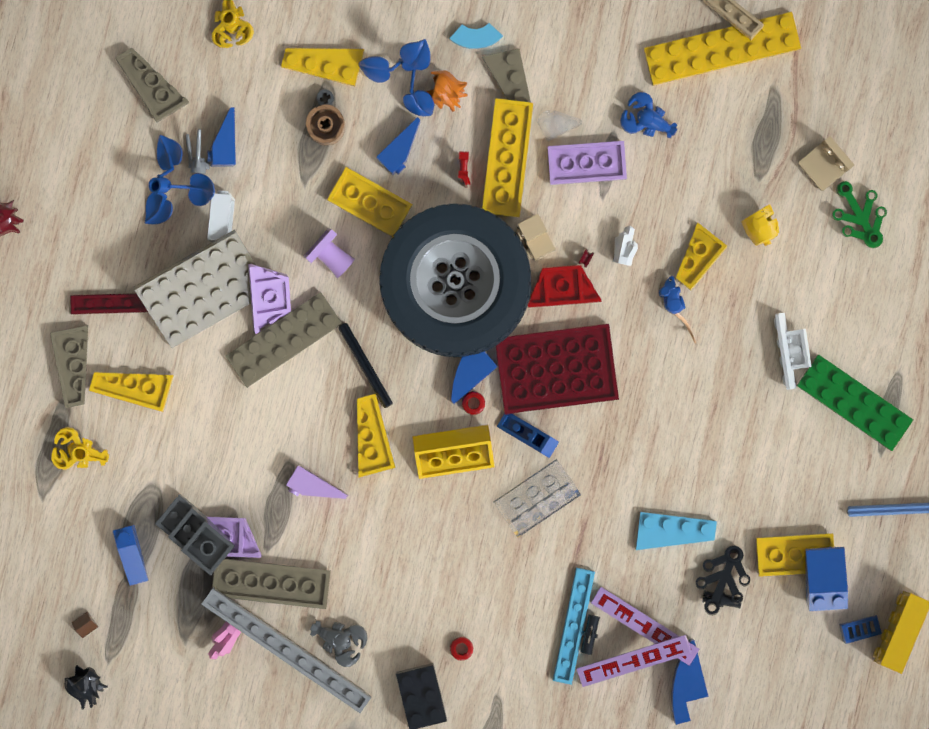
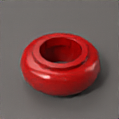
[462,391,485,415]
[450,637,474,661]

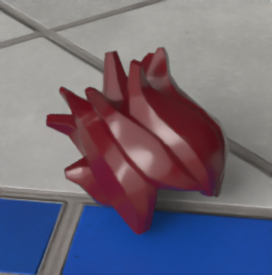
[0,200,24,237]

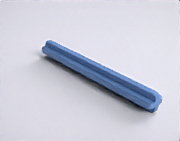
[847,503,929,517]

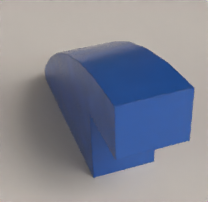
[451,351,498,404]
[671,639,709,725]

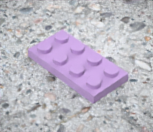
[547,141,627,185]

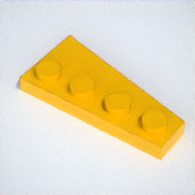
[89,372,174,412]

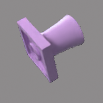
[303,228,355,278]

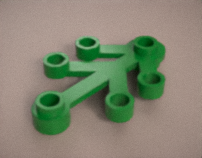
[832,181,887,248]

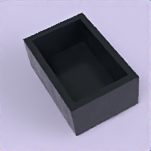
[396,663,447,729]

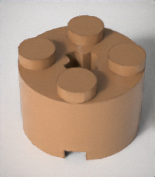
[306,104,345,146]

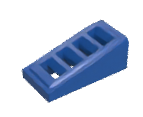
[839,615,882,644]

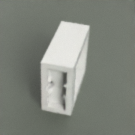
[207,190,235,243]

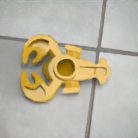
[212,0,254,48]
[51,427,110,470]

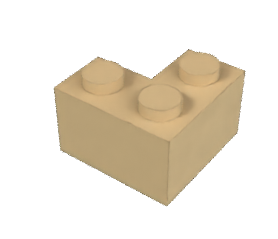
[516,214,555,261]

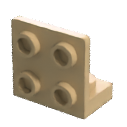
[798,136,855,191]

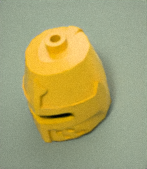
[741,204,779,246]

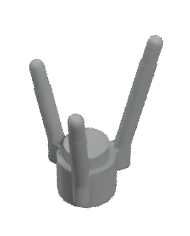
[186,129,210,174]

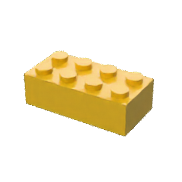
[873,591,929,674]

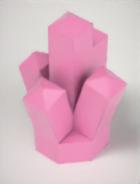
[208,622,241,660]

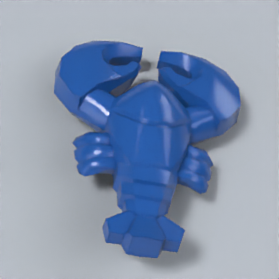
[620,92,677,139]

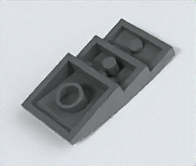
[155,494,235,575]

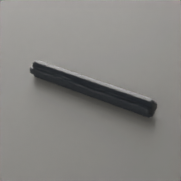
[338,323,393,408]

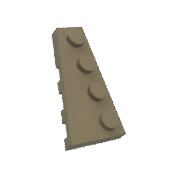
[116,48,189,122]

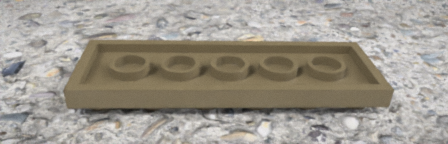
[226,292,342,388]
[212,559,331,609]

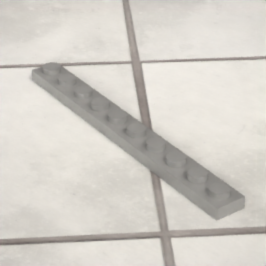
[202,587,371,713]

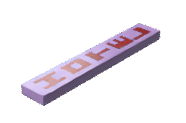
[591,587,700,666]
[577,634,692,687]

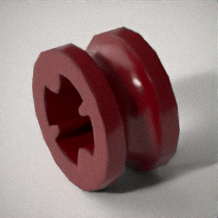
[578,249,594,268]

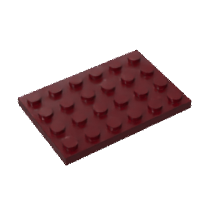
[496,324,619,414]

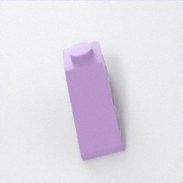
[286,465,348,499]

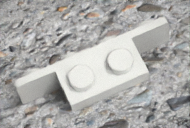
[774,313,812,390]

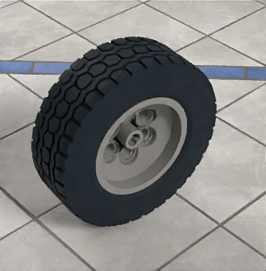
[379,203,531,357]

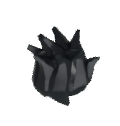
[64,665,108,710]

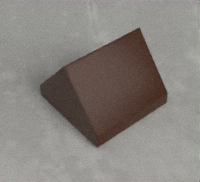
[72,611,99,638]

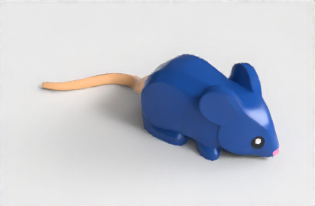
[659,276,696,343]

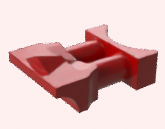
[458,151,471,188]

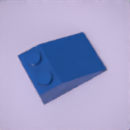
[805,547,848,611]

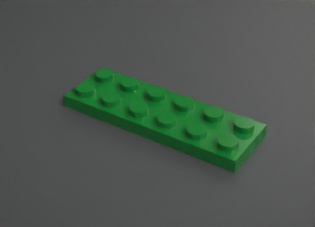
[797,354,914,451]

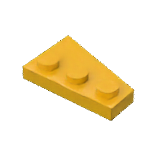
[676,222,727,291]

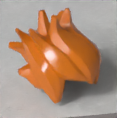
[426,70,468,112]

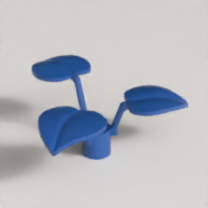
[359,39,435,116]
[144,135,215,225]

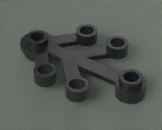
[696,546,750,616]

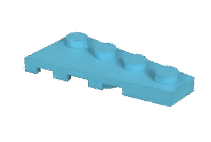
[636,512,717,550]

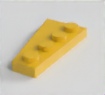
[281,48,365,87]
[357,394,396,478]

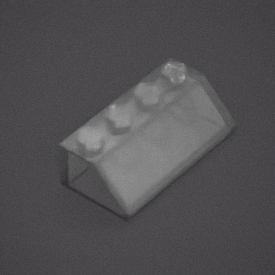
[493,459,581,538]

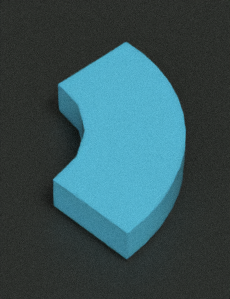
[449,23,503,49]

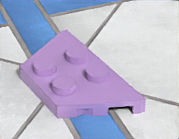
[248,264,291,334]
[207,517,261,558]

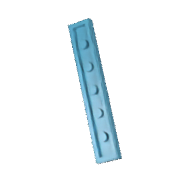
[553,567,595,685]

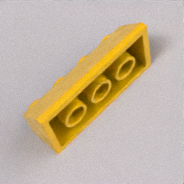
[412,425,495,479]

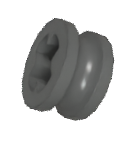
[317,89,334,106]

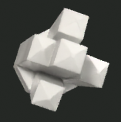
[613,226,638,266]

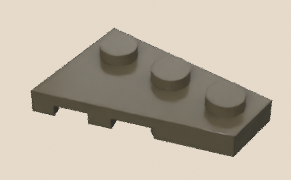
[482,49,531,102]

